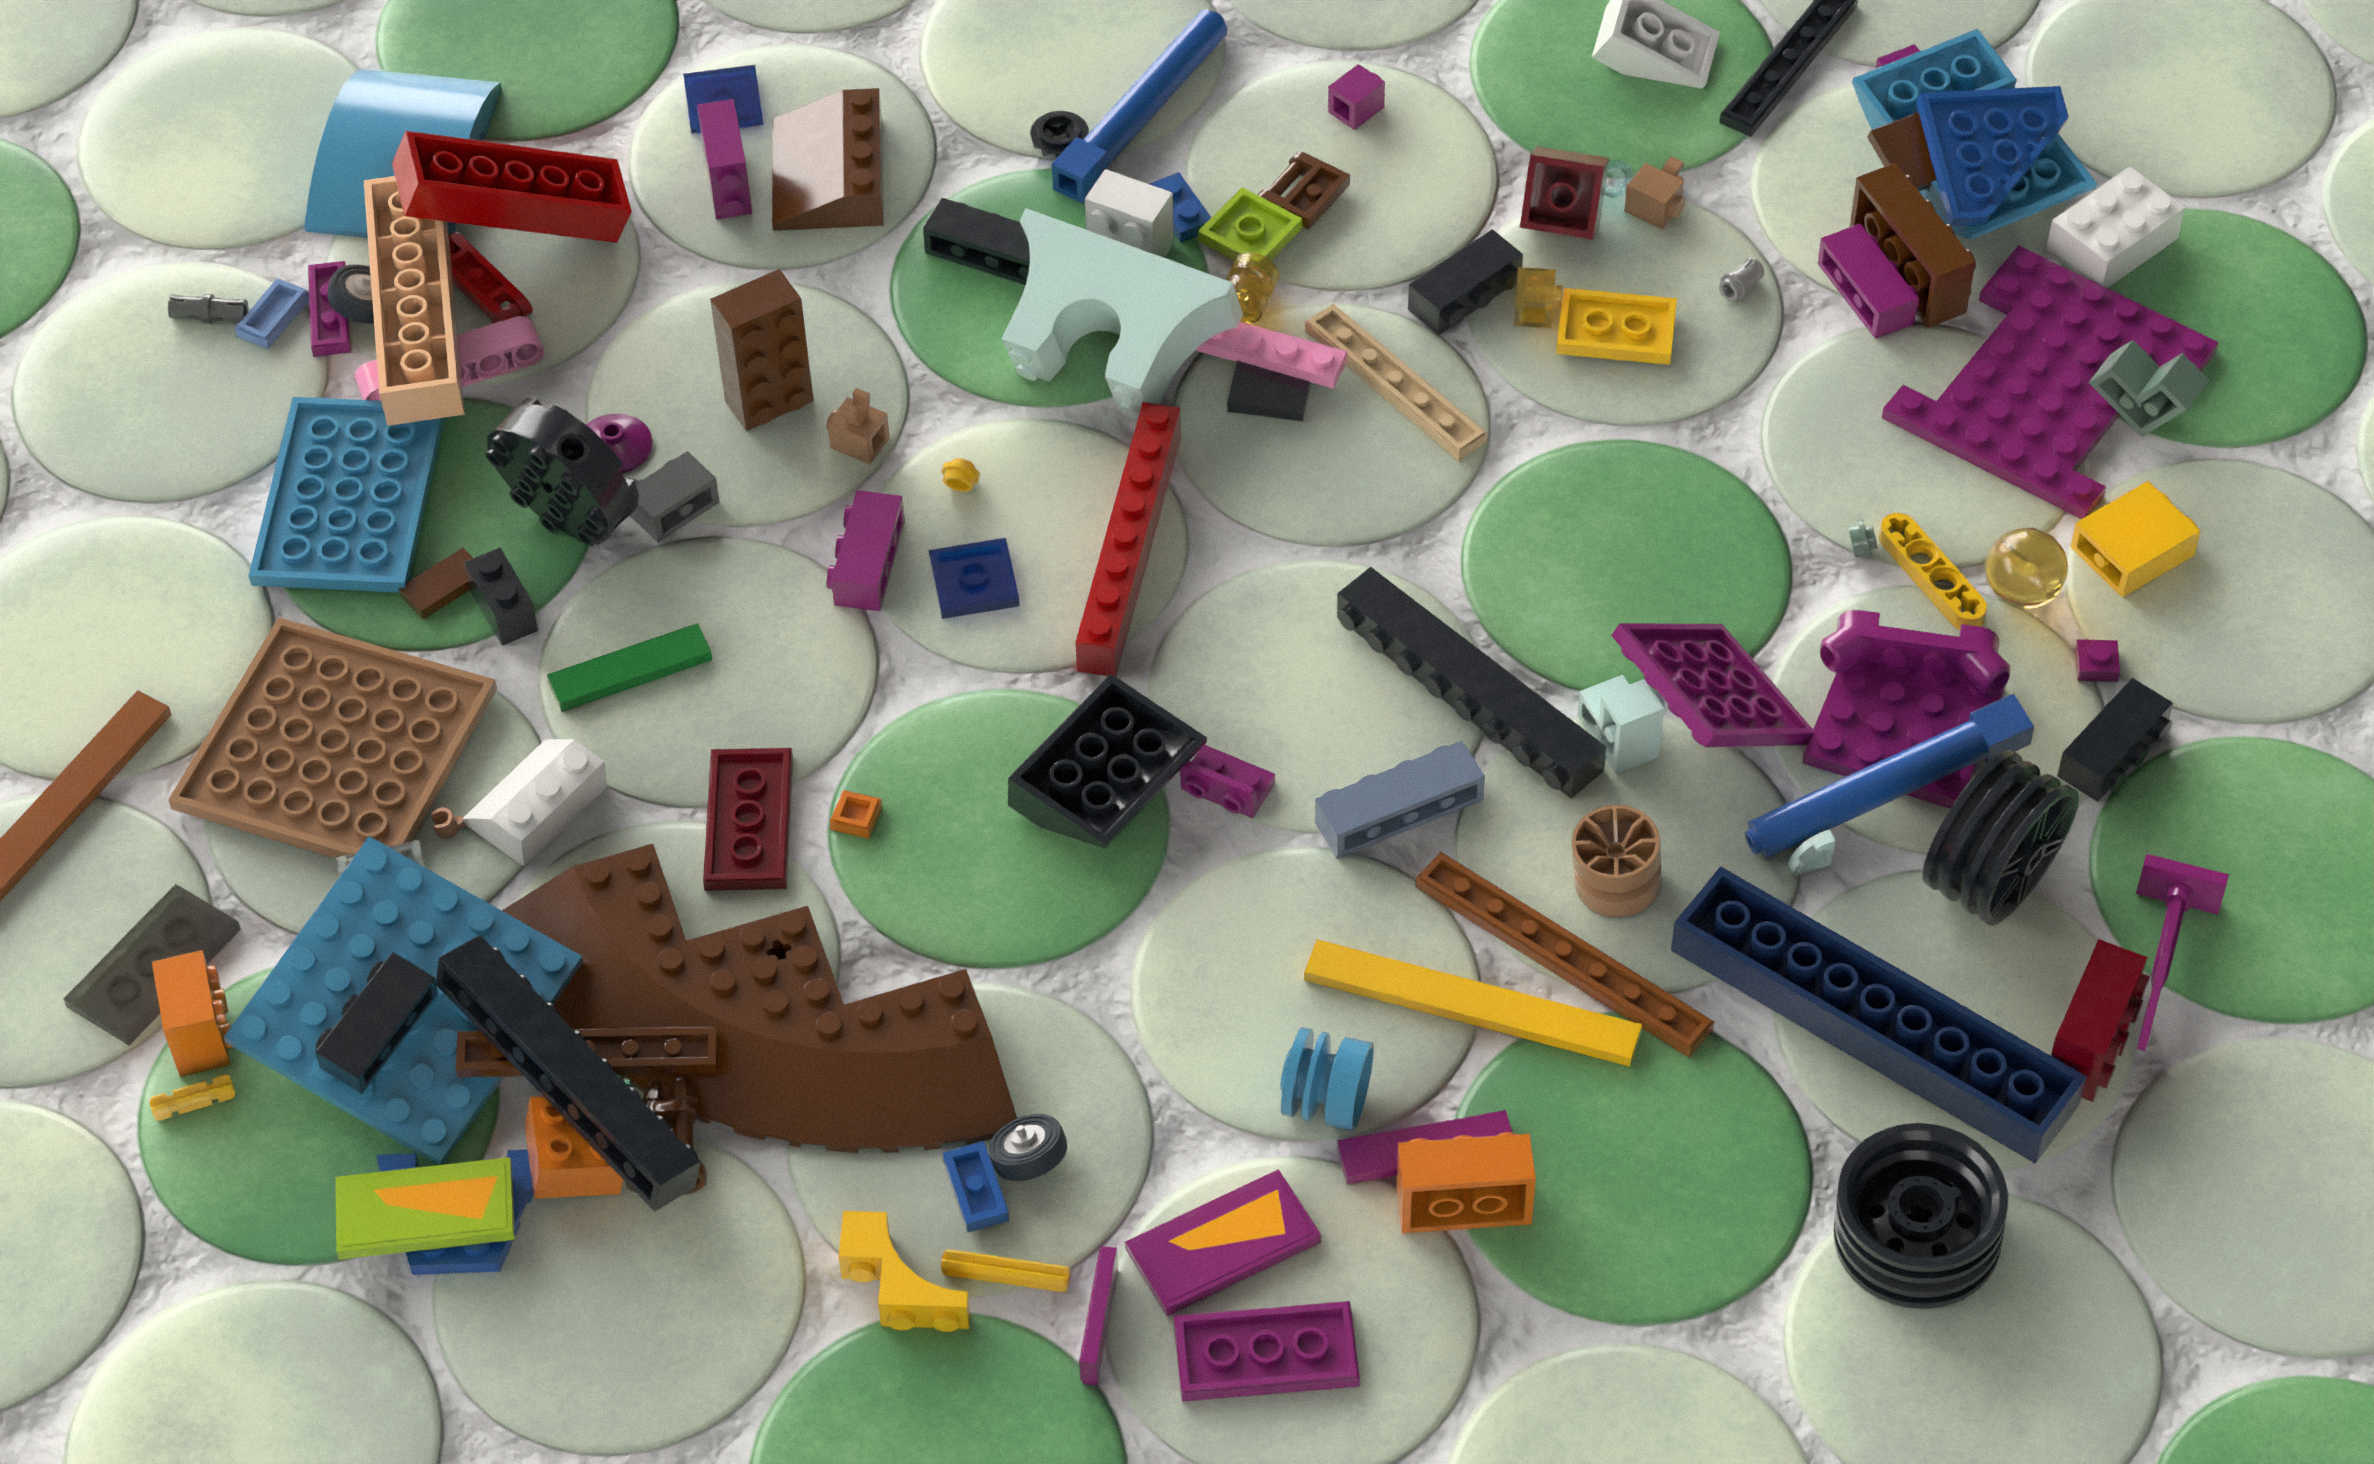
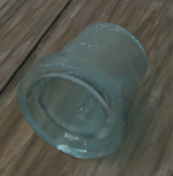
[1604,160,1633,198]

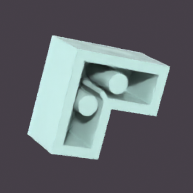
[1578,675,1666,774]

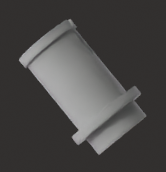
[1719,257,1765,301]

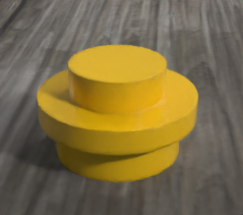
[941,458,980,492]

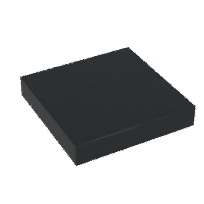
[1227,360,1311,421]

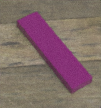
[1337,1110,1512,1184]

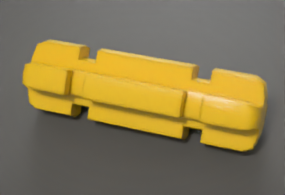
[150,1074,235,1121]

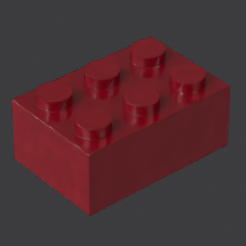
[2051,939,2150,1102]

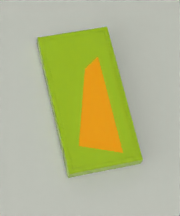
[335,1157,515,1260]

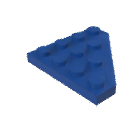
[1916,86,2069,227]

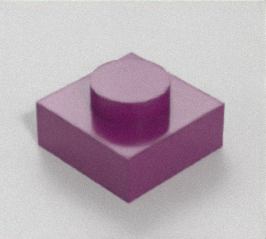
[2075,639,2120,682]

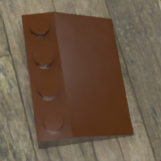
[772,88,884,231]

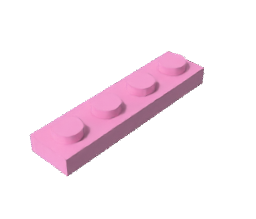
[1195,322,1348,389]

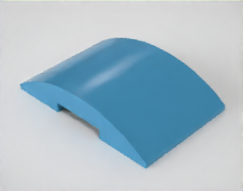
[1852,29,2097,240]
[304,69,502,238]

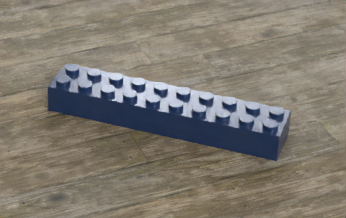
[1671,866,2087,1164]

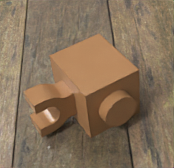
[1624,156,1685,229]
[826,388,890,464]

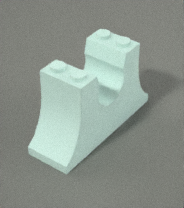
[1001,208,1243,419]

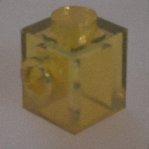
[1514,267,1563,329]

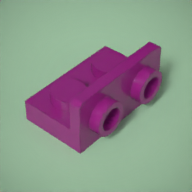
[1180,745,1275,819]

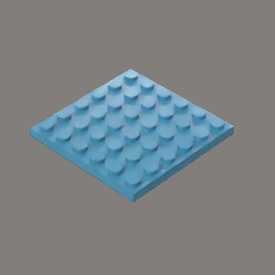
[224,836,583,1165]

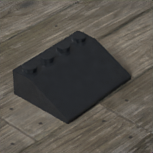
[1008,674,1207,849]

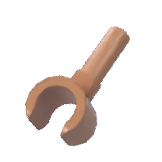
[431,807,467,839]

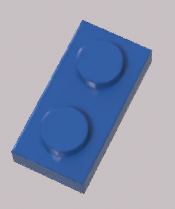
[1149,172,1211,243]
[942,1141,1009,1233]

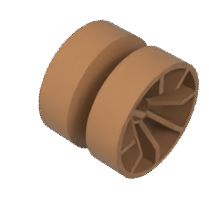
[1571,805,1662,917]

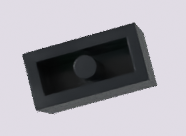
[464,547,538,646]

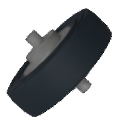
[327,264,374,324]
[989,1114,1067,1181]

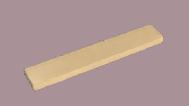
[1305,304,1487,461]

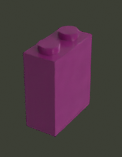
[697,99,753,219]

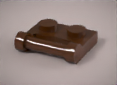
[1257,151,1350,230]

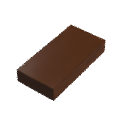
[399,548,473,619]

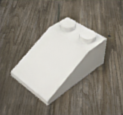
[1592,0,1720,88]

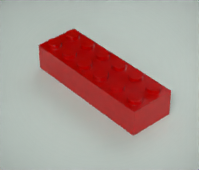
[392,131,632,243]

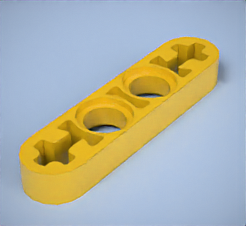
[1879,513,1987,630]

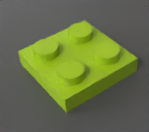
[1198,187,1302,274]

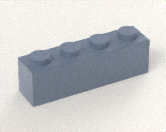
[1315,741,1485,859]

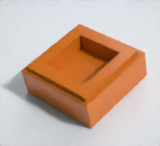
[830,790,883,839]

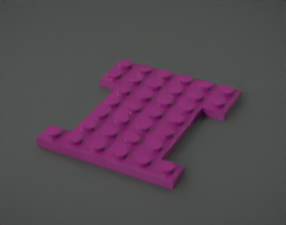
[1882,245,2219,519]

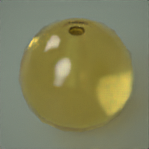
[1985,527,2068,609]

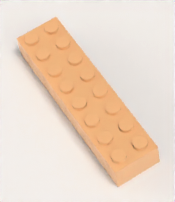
[364,176,465,426]

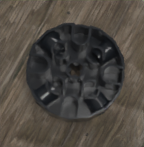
[485,398,639,547]

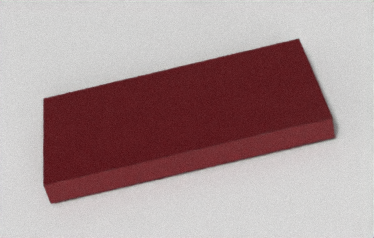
[703,748,793,891]

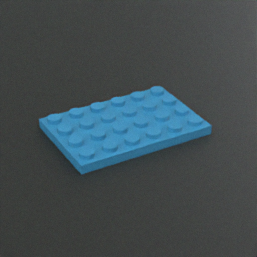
[248,397,445,593]

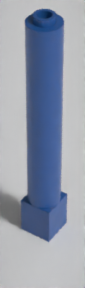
[1052,10,1227,204]
[1744,693,2034,859]

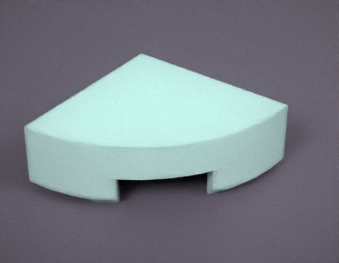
[1788,829,1835,876]

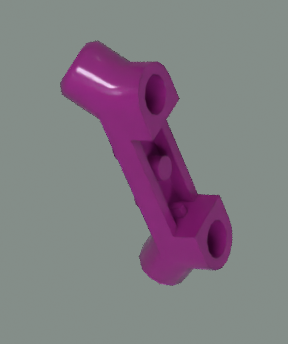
[1820,610,2011,694]

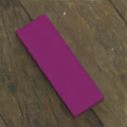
[308,261,351,357]
[1079,1246,1118,1386]

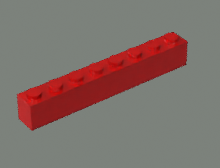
[1075,402,1181,677]

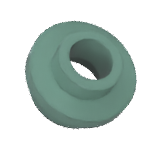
[1848,519,1878,559]

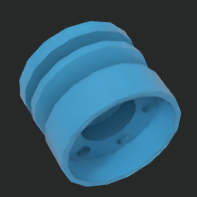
[1280,1027,1374,1132]

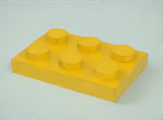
[1556,288,1677,365]

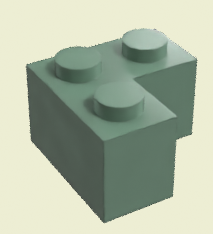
[2088,340,2210,436]

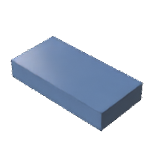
[235,278,309,349]

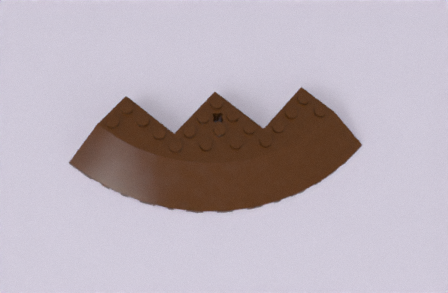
[501,843,1017,1153]

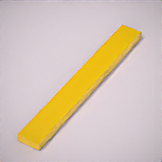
[1304,939,1642,1067]

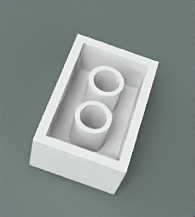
[2046,166,2185,288]

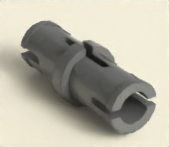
[168,294,249,324]

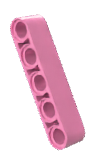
[354,316,544,401]

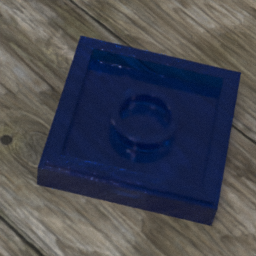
[683,65,764,134]
[928,538,1020,619]

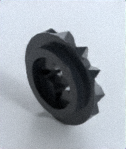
[1030,111,1089,158]

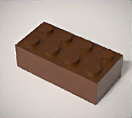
[1849,162,1976,328]
[710,269,814,431]

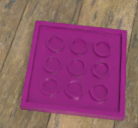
[1611,623,1814,748]
[1802,661,2006,809]

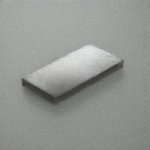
[63,884,241,1046]

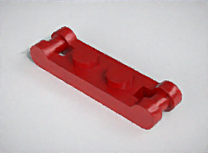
[449,231,533,324]

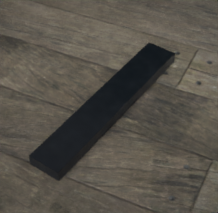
[1719,0,1858,137]

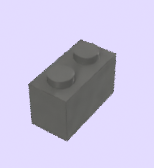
[630,451,720,542]

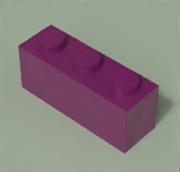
[1817,223,1919,339]
[826,490,905,611]

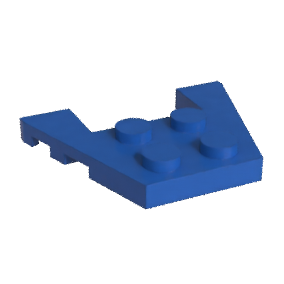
[377,1149,534,1275]

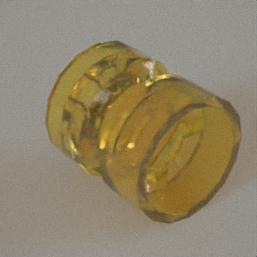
[1226,252,1280,324]

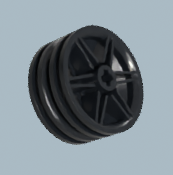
[1922,750,2079,926]
[1833,1123,2008,1309]

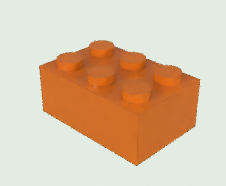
[1396,1132,1536,1233]

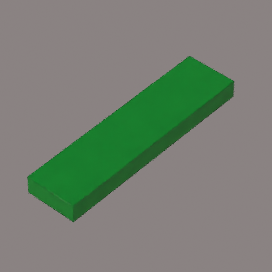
[547,623,713,712]

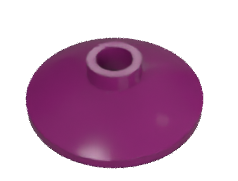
[586,413,653,474]

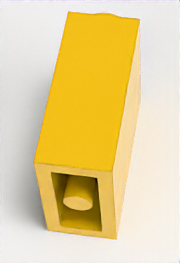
[2070,481,2201,598]

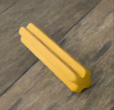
[941,1249,1071,1292]

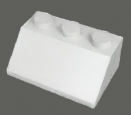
[462,739,607,867]

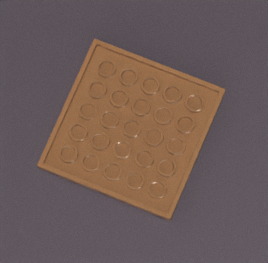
[168,617,497,863]

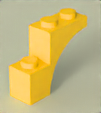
[838,1211,971,1332]

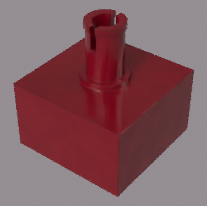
[1519,146,1610,240]

